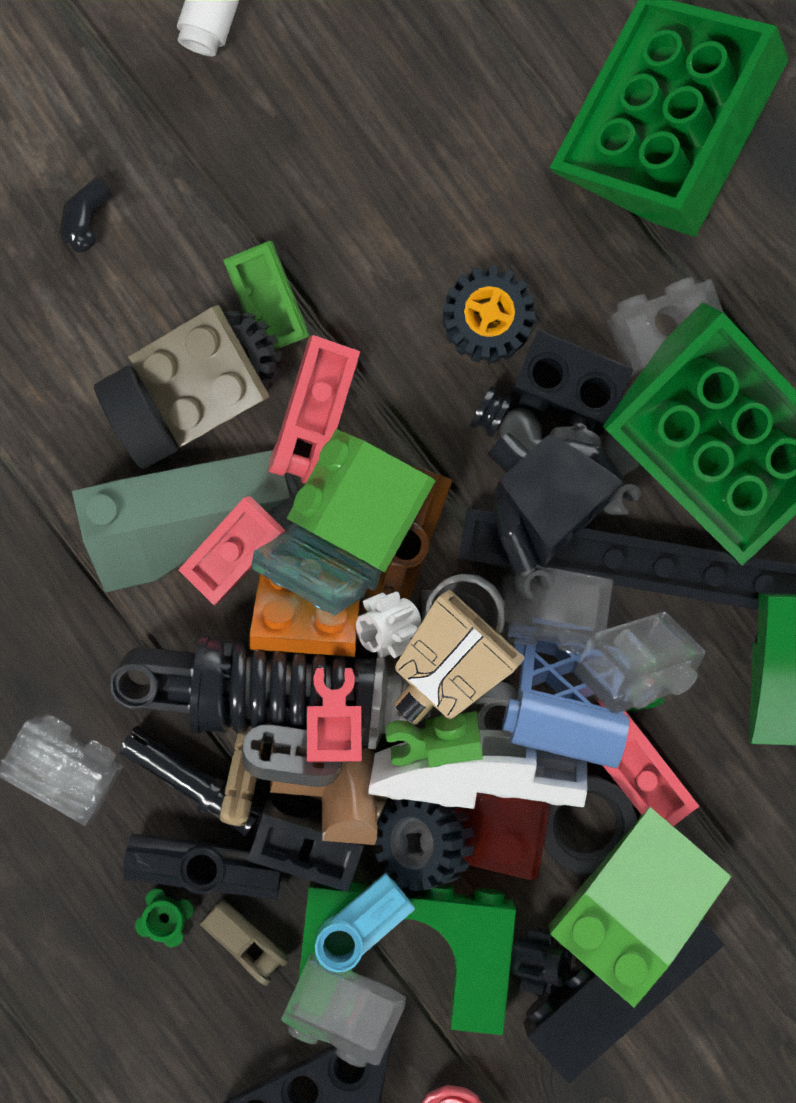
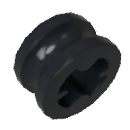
[470,386,513,438]

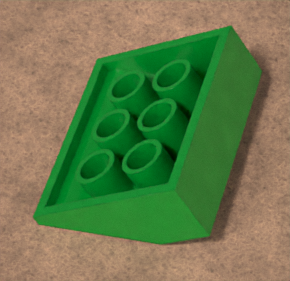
[550,0,789,237]
[603,302,796,566]

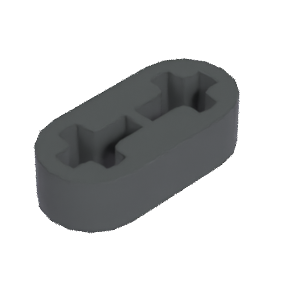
[242,725,343,787]

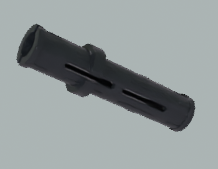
[118,726,263,837]

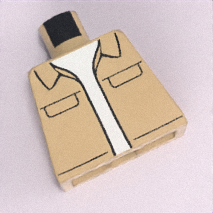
[394,590,525,724]

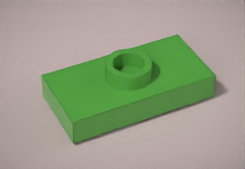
[223,241,310,350]

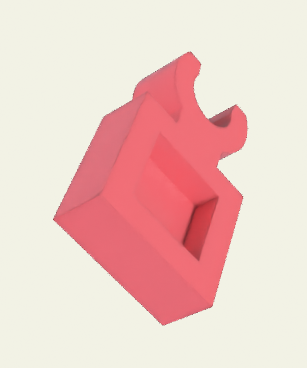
[307,668,362,762]

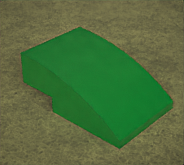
[749,593,796,745]

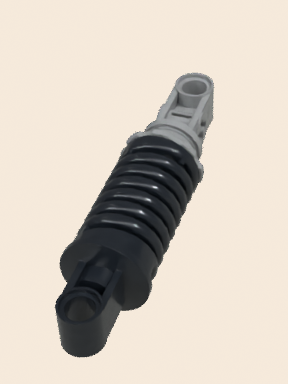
[110,634,518,749]

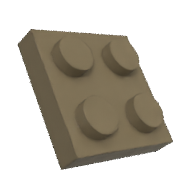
[128,305,270,447]

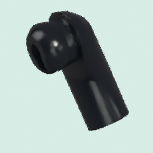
[60,177,113,253]

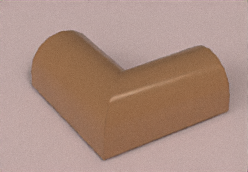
[270,745,377,845]

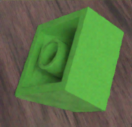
[286,429,436,572]

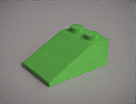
[549,806,732,1008]

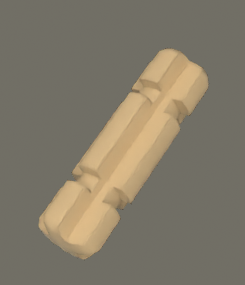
[220,729,264,826]

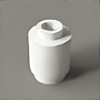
[177,0,239,56]

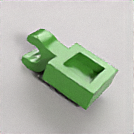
[386,711,483,768]

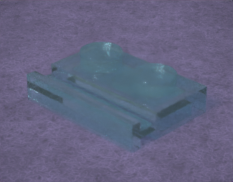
[251,526,381,616]

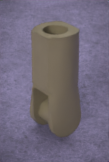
[199,898,289,986]

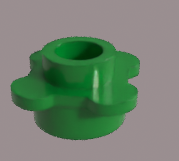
[135,888,194,947]

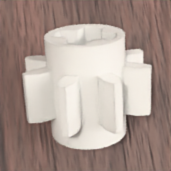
[356,591,421,658]

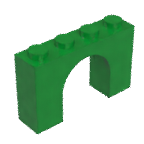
[295,877,516,1035]

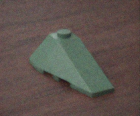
[72,450,291,593]

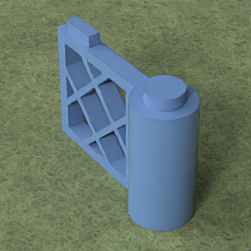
[502,631,629,768]

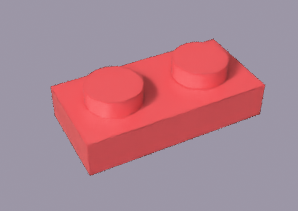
[179,496,286,606]

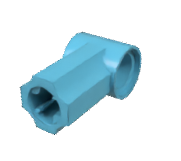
[315,872,415,973]

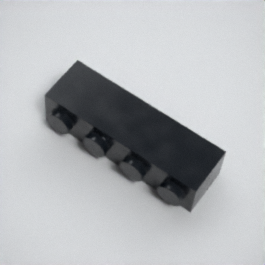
[523,920,725,1084]

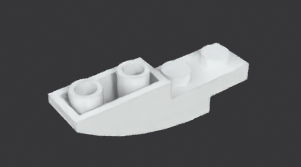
[368,730,587,809]

